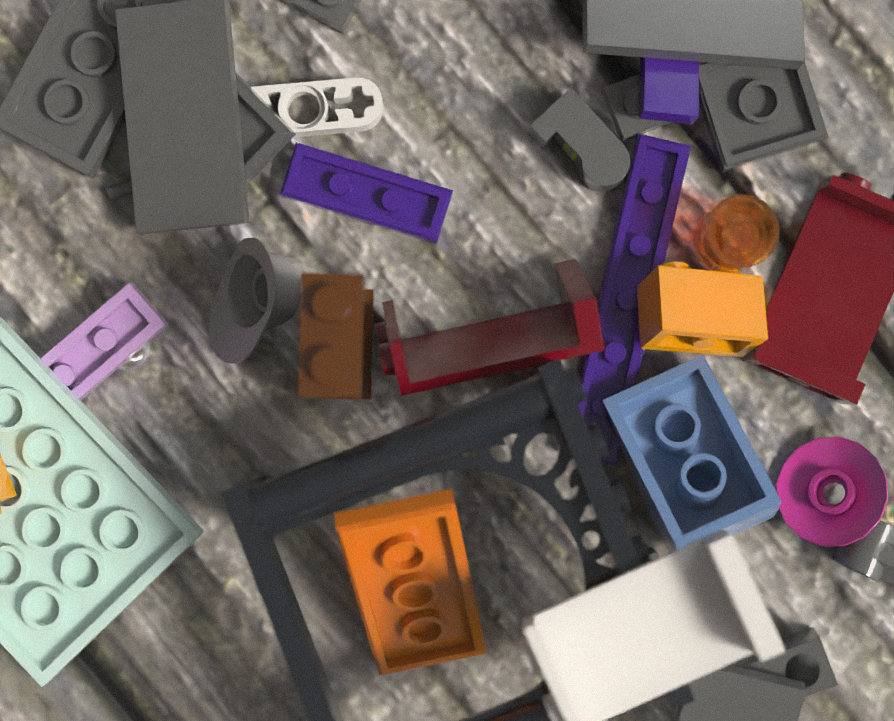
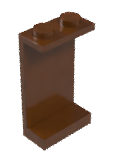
[298,273,374,400]

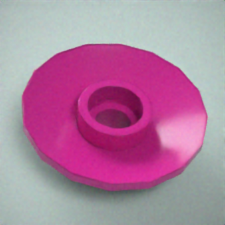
[776,436,888,547]

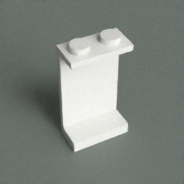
[517,529,785,721]

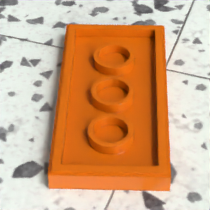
[334,489,487,676]

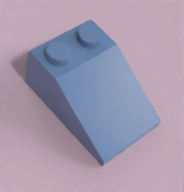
[602,354,782,553]

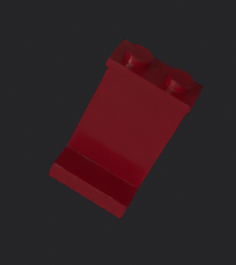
[743,173,894,405]
[375,259,605,396]

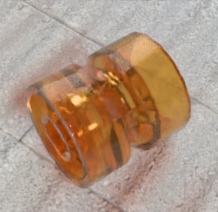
[694,195,779,272]

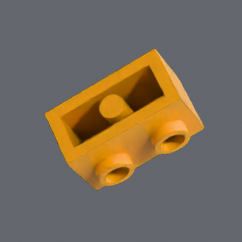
[637,262,768,357]

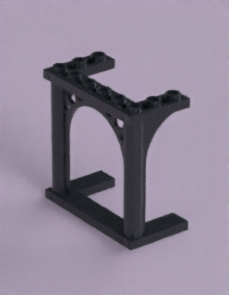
[220,359,698,721]

